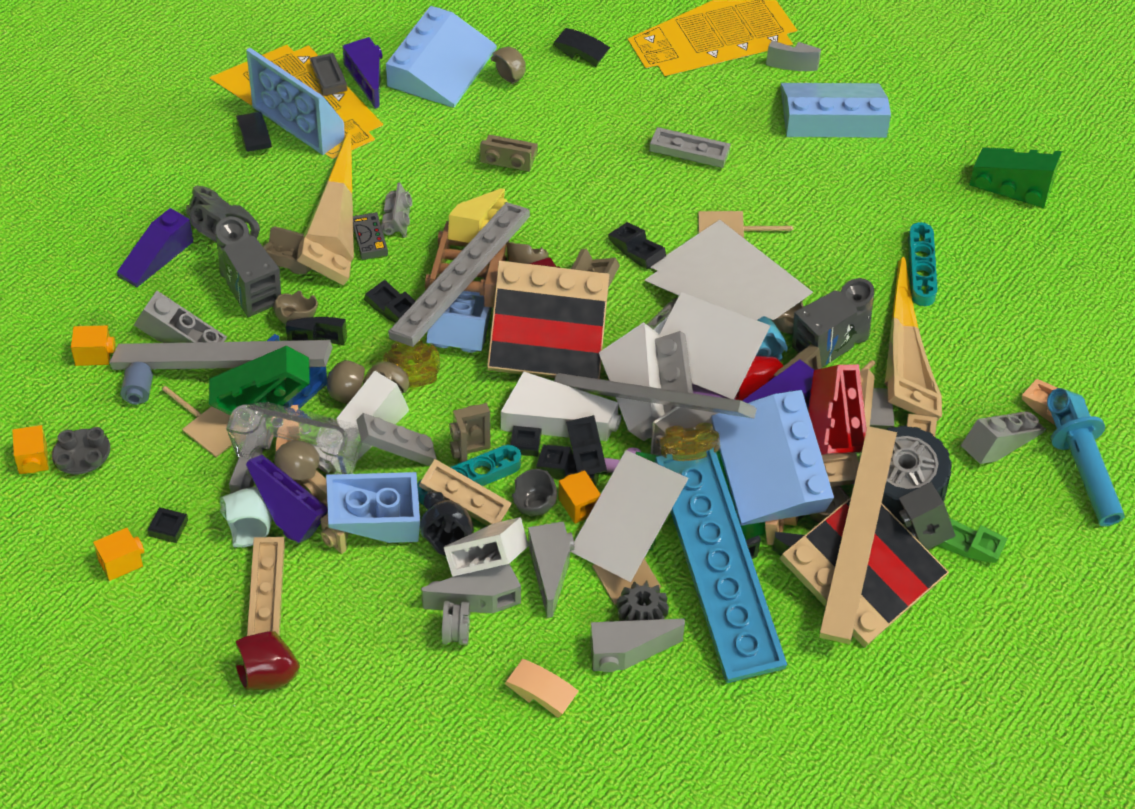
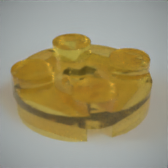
[383,339,440,388]
[659,422,721,461]

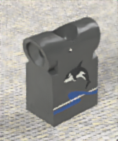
[216,216,281,318]
[792,278,874,367]

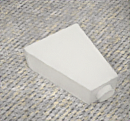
[444,517,529,577]

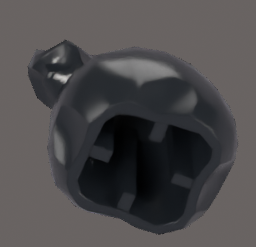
[420,491,474,557]

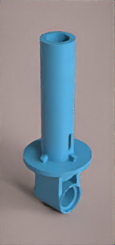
[1047,388,1125,526]

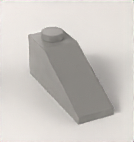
[528,521,575,618]
[590,619,685,672]

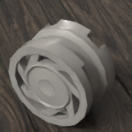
[442,601,470,645]

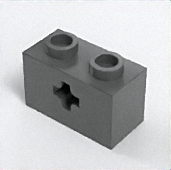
[899,482,956,550]

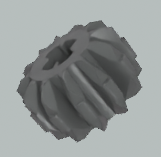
[616,580,669,621]

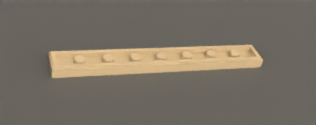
[819,426,897,645]

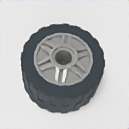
[882,426,952,524]

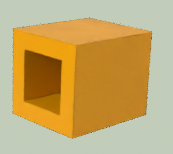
[71,325,115,366]
[12,425,49,474]
[558,470,601,524]
[93,528,145,581]

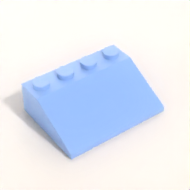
[386,6,497,108]
[246,48,345,155]
[781,83,891,138]
[710,390,834,526]

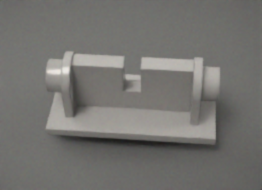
[381,182,412,238]

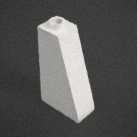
[599,322,665,441]
[314,371,409,474]
[501,372,621,441]

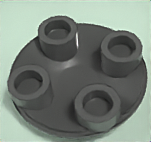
[52,427,110,475]

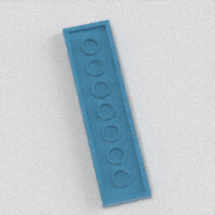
[655,444,787,683]

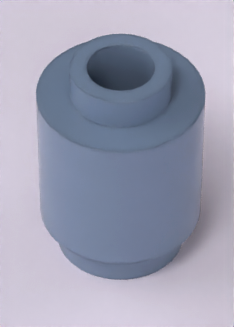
[120,362,153,405]

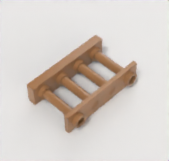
[425,221,509,308]

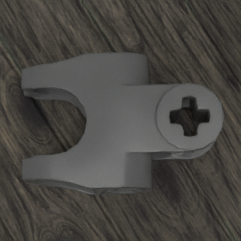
[185,186,260,243]

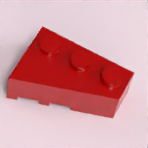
[808,364,867,455]

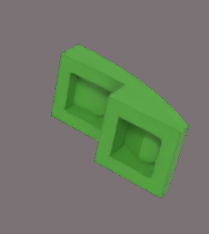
[937,518,1008,563]

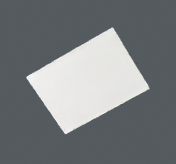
[659,292,771,399]
[570,450,689,582]

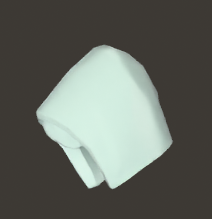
[220,486,272,547]

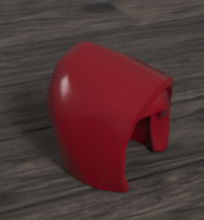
[235,631,300,690]

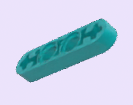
[908,222,938,306]
[417,445,521,506]

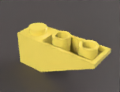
[448,188,508,243]

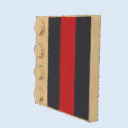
[487,261,609,379]
[780,497,949,648]

